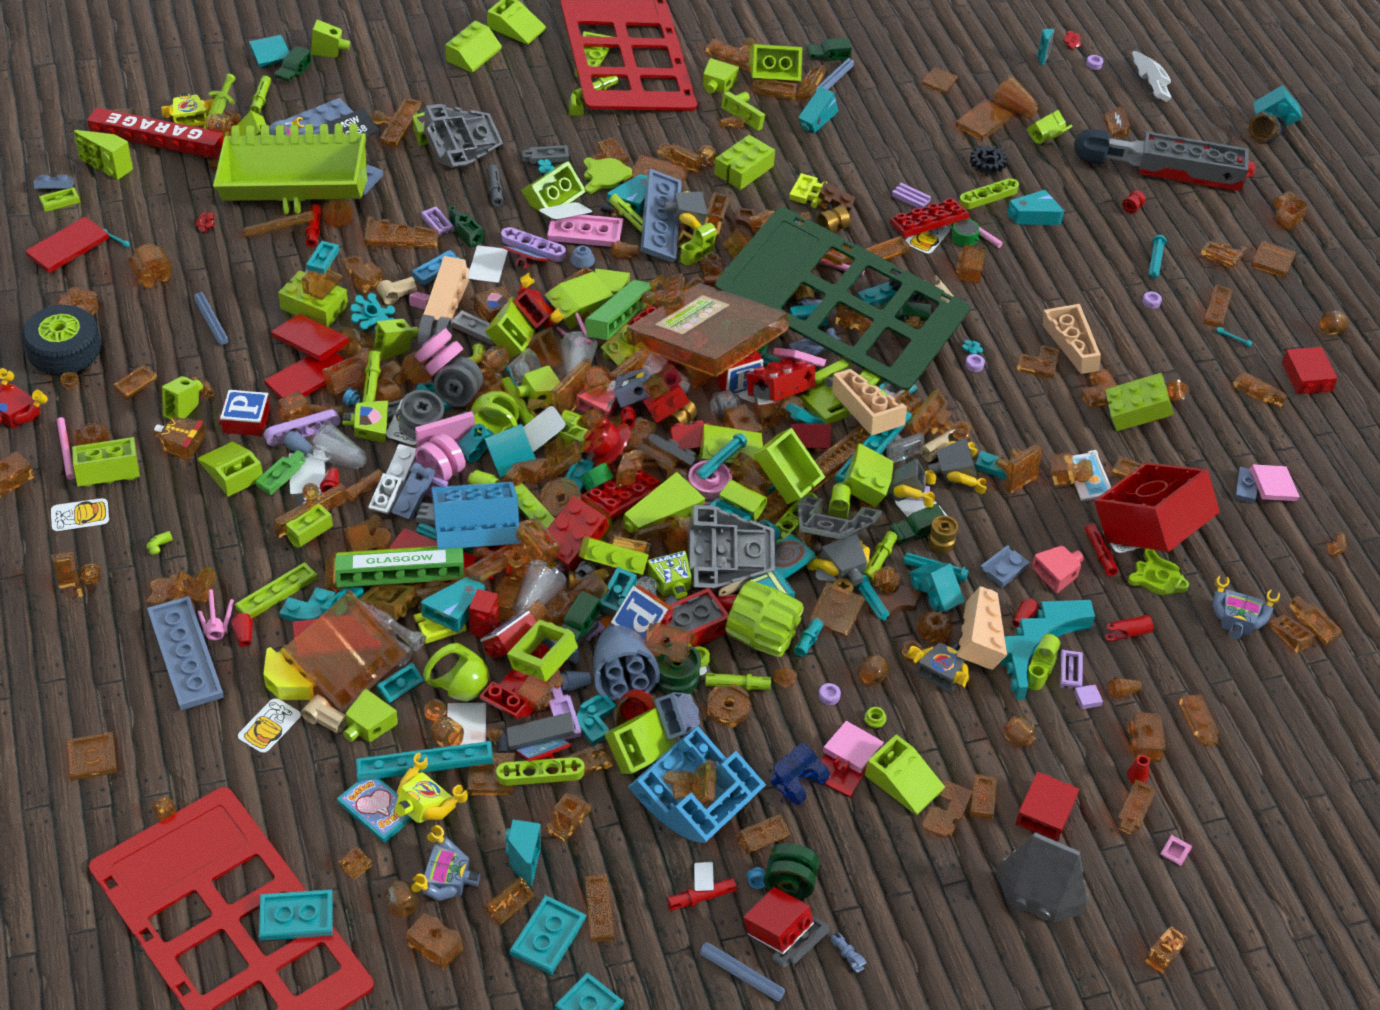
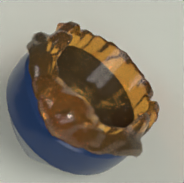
[1249,111,1281,143]

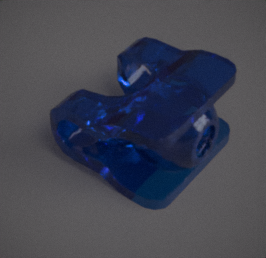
[770,743,831,805]

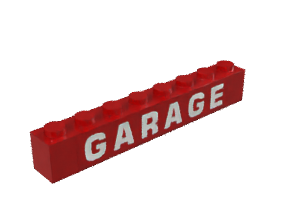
[87,108,224,159]

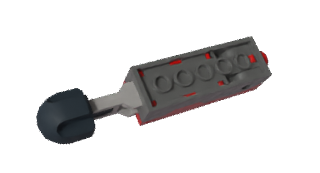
[1074,129,1255,191]

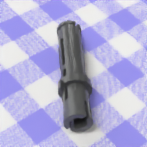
[488,165,504,207]
[575,559,601,580]

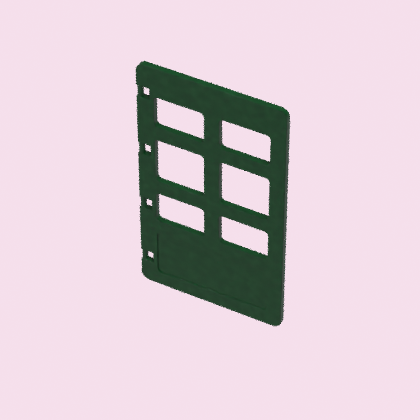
[715,207,970,391]

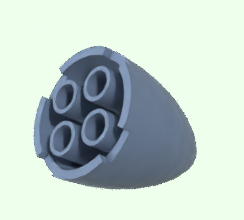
[593,623,660,702]

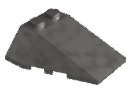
[424,104,503,168]
[798,495,882,539]
[688,505,775,589]
[996,833,1089,923]

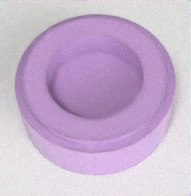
[1086,55,1103,70]
[1142,292,1162,309]
[965,354,985,372]
[818,683,841,705]

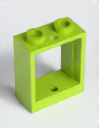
[507,619,578,682]

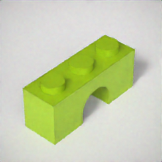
[578,536,649,575]

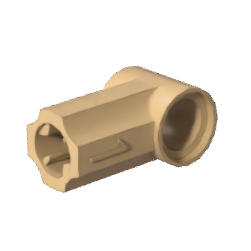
[377,277,417,305]
[301,695,346,734]

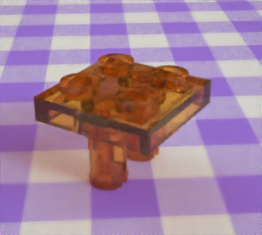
[995,443,1042,494]

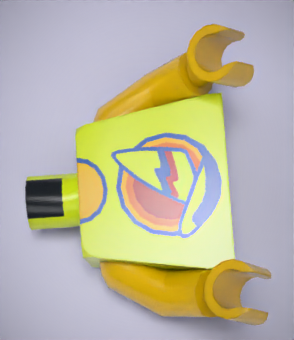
[161,93,214,126]
[395,753,468,823]

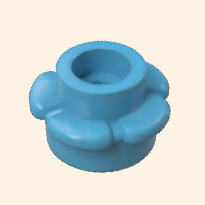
[343,388,360,407]
[746,867,765,889]

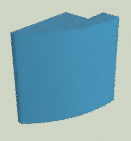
[431,482,521,549]

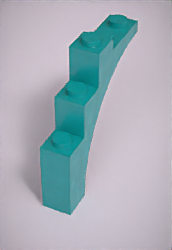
[999,600,1095,700]

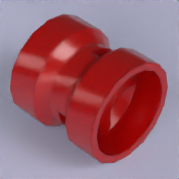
[1122,190,1146,214]

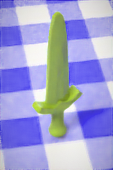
[204,74,236,130]

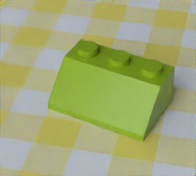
[445,21,502,73]
[749,44,802,81]
[521,161,586,217]
[699,424,763,472]
[72,437,140,487]

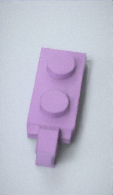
[549,684,581,740]

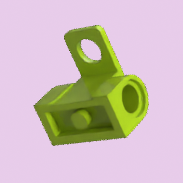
[1026,110,1073,144]
[719,480,767,522]
[285,503,333,549]

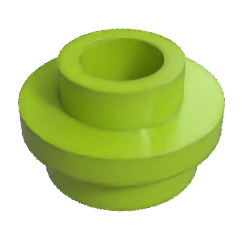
[864,707,886,728]

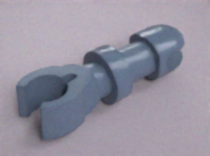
[830,932,866,973]

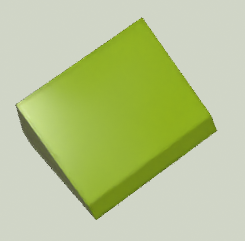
[569,93,584,116]

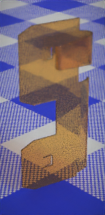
[923,781,974,837]

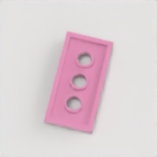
[547,214,623,248]

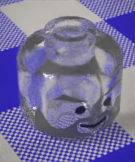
[710,390,740,417]

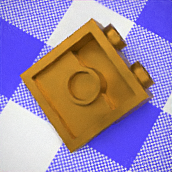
[356,584,417,622]

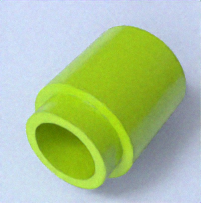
[467,470,499,485]

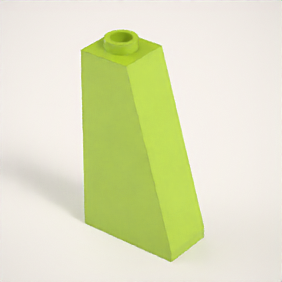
[622,472,705,537]

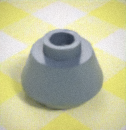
[570,246,595,269]

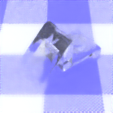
[508,348,542,383]

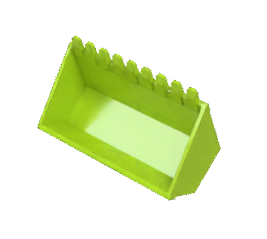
[213,123,367,214]

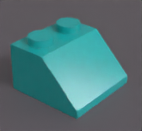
[505,820,541,888]

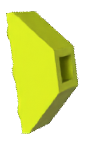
[263,647,314,700]

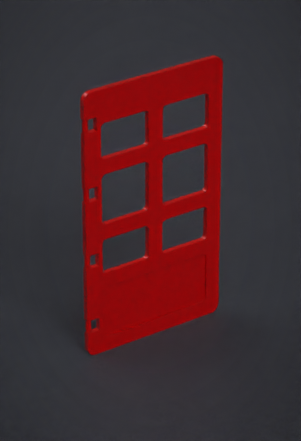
[559,0,697,111]
[89,787,374,1010]

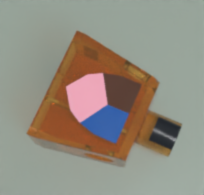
[473,285,511,323]

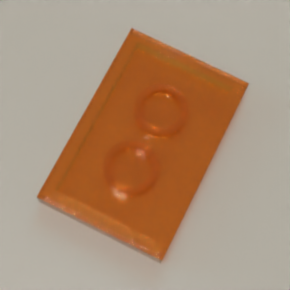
[955,99,1012,141]
[629,155,689,186]
[551,358,594,416]

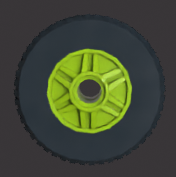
[22,305,101,375]

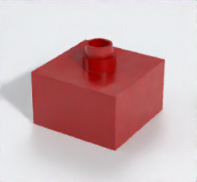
[1094,462,1220,552]

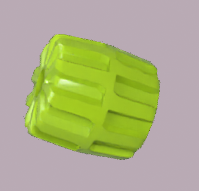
[726,581,804,657]

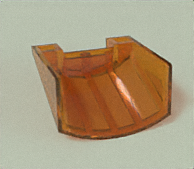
[280,589,408,713]

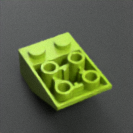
[487,0,546,45]
[74,130,133,180]
[484,296,536,359]
[197,441,263,497]
[604,707,677,774]
[865,734,945,816]

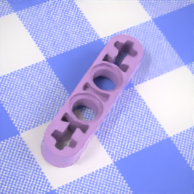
[501,227,566,262]
[264,410,341,446]

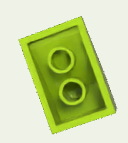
[545,271,614,330]
[843,443,894,507]

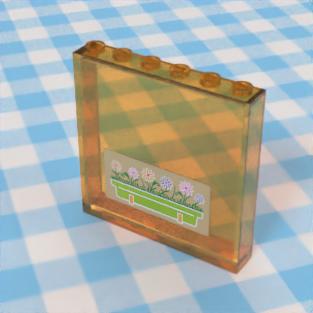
[627,283,789,377]

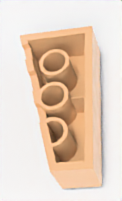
[423,256,469,323]
[1043,304,1101,374]
[832,369,907,436]
[957,586,1007,670]

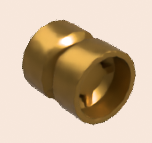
[817,206,850,233]
[662,400,697,430]
[928,515,958,554]

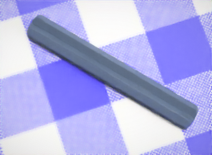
[814,58,854,94]
[194,292,228,345]
[700,942,785,1001]

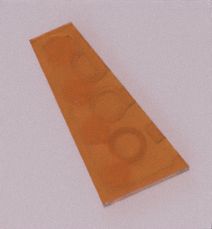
[364,216,439,248]

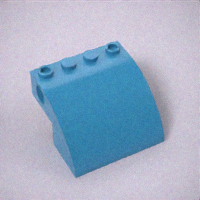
[628,726,766,843]

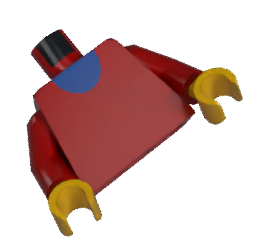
[513,273,565,329]
[0,368,48,428]

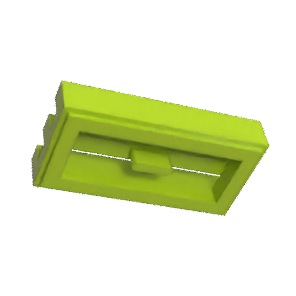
[39,187,80,212]

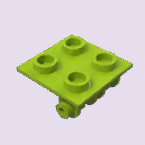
[600,324,652,373]

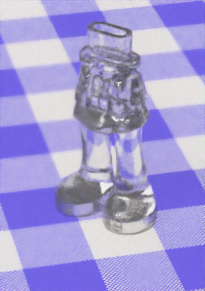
[352,601,427,667]

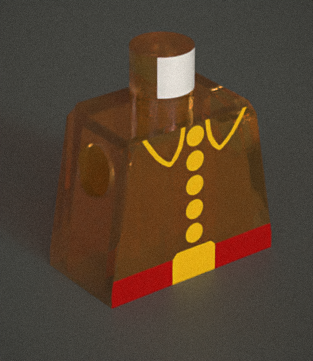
[154,417,206,461]

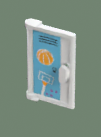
[1064,450,1111,501]

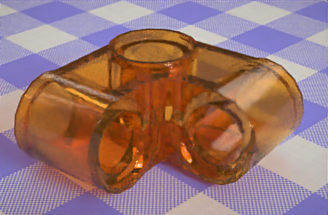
[1273,191,1308,230]
[376,360,408,403]
[523,598,571,627]

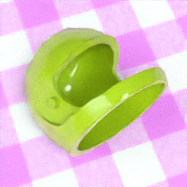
[470,391,519,439]
[423,643,490,701]

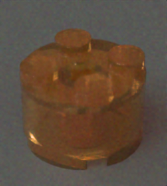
[128,243,173,288]

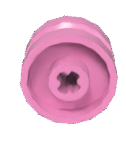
[414,328,464,376]
[415,433,465,481]
[688,460,733,505]

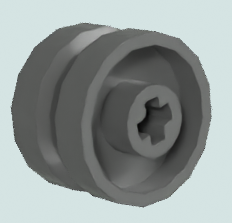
[418,315,452,351]
[434,357,483,407]
[399,390,444,440]

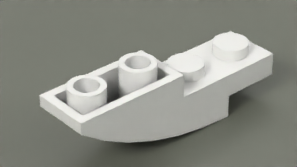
[1132,51,1171,102]
[368,444,416,514]

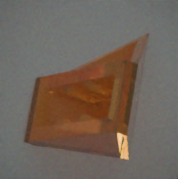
[519,327,567,369]

